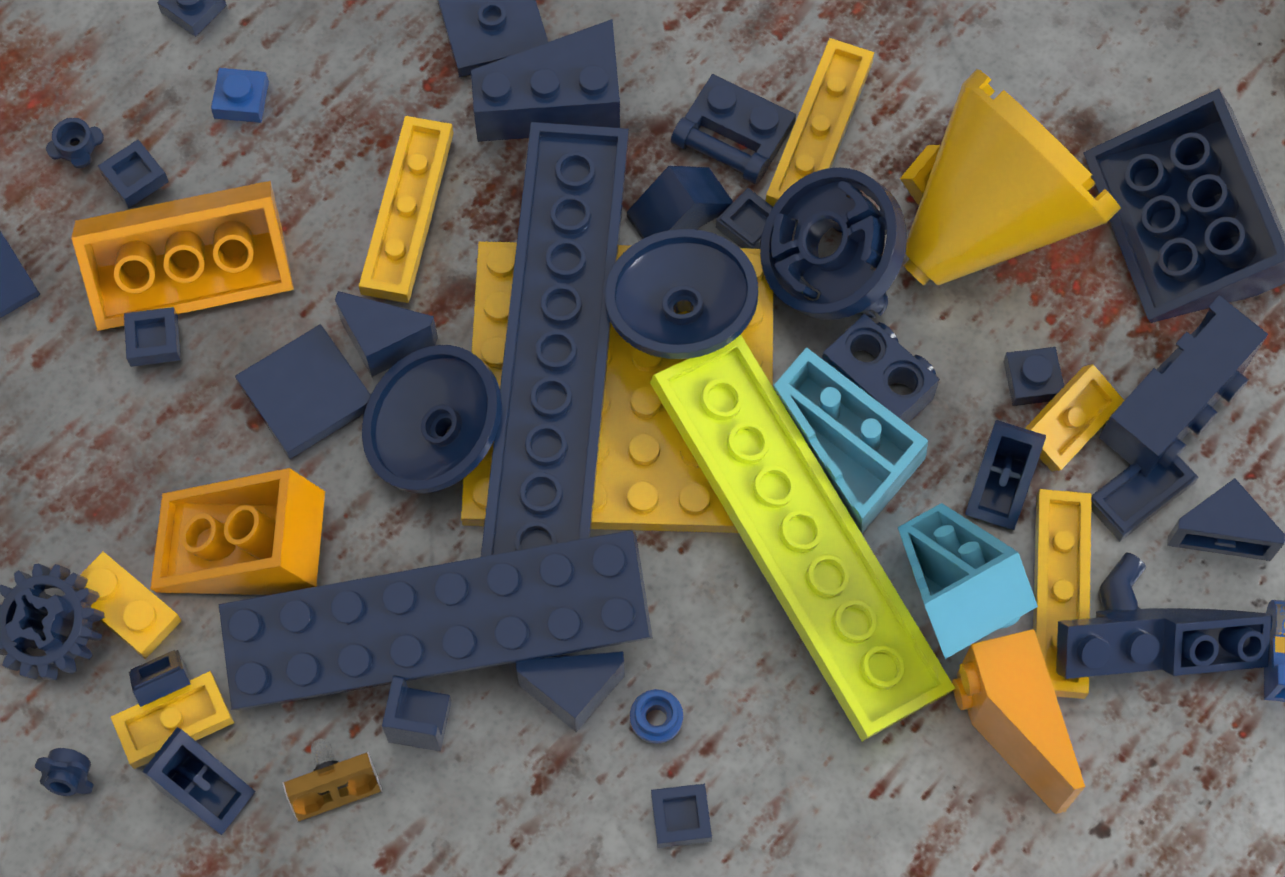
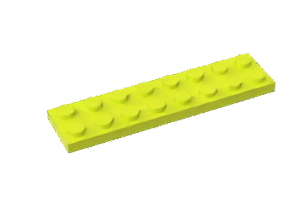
[650,334,955,742]

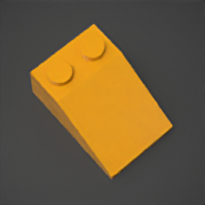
[150,468,325,595]
[952,629,1085,814]

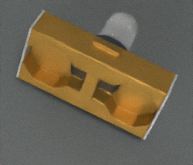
[282,739,382,822]

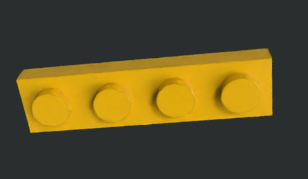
[765,38,875,207]
[359,116,454,303]
[1033,489,1091,699]

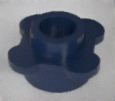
[46,118,104,168]
[35,748,94,796]

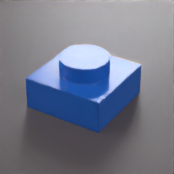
[211,68,269,123]

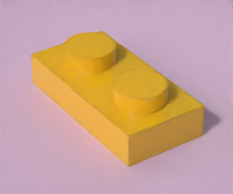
[1024,364,1125,472]
[80,551,182,659]
[110,671,234,769]

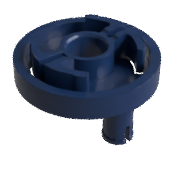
[760,167,907,320]

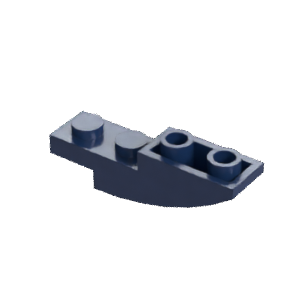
[1056,608,1271,679]

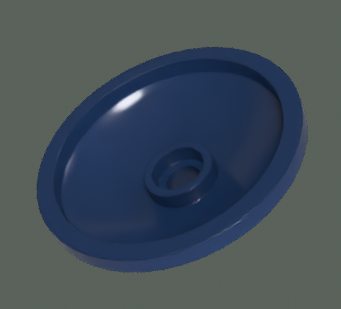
[605,229,758,359]
[362,345,502,493]

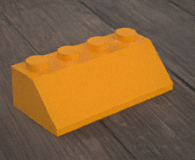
[71,181,294,331]

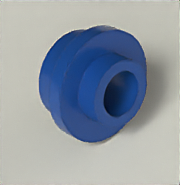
[630,689,683,743]

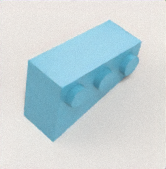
[774,347,928,533]
[898,503,1038,659]

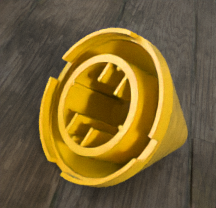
[903,69,1121,286]

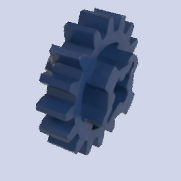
[0,564,105,681]

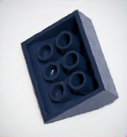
[1083,88,1285,323]

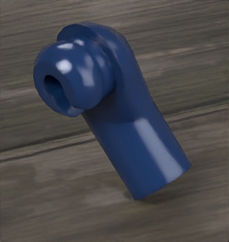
[1099,553,1146,611]

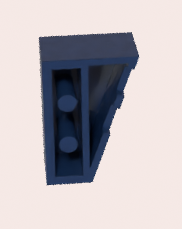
[471,19,620,142]
[1099,295,1268,477]

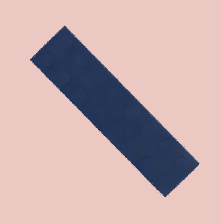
[219,530,653,710]

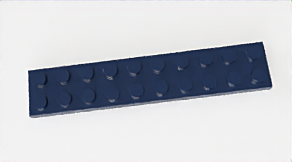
[481,122,629,557]

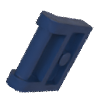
[671,74,796,185]

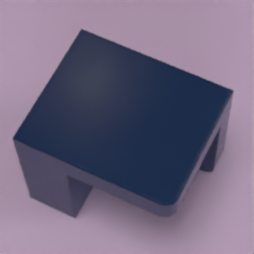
[382,675,452,752]

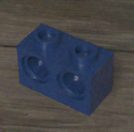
[822,314,940,424]

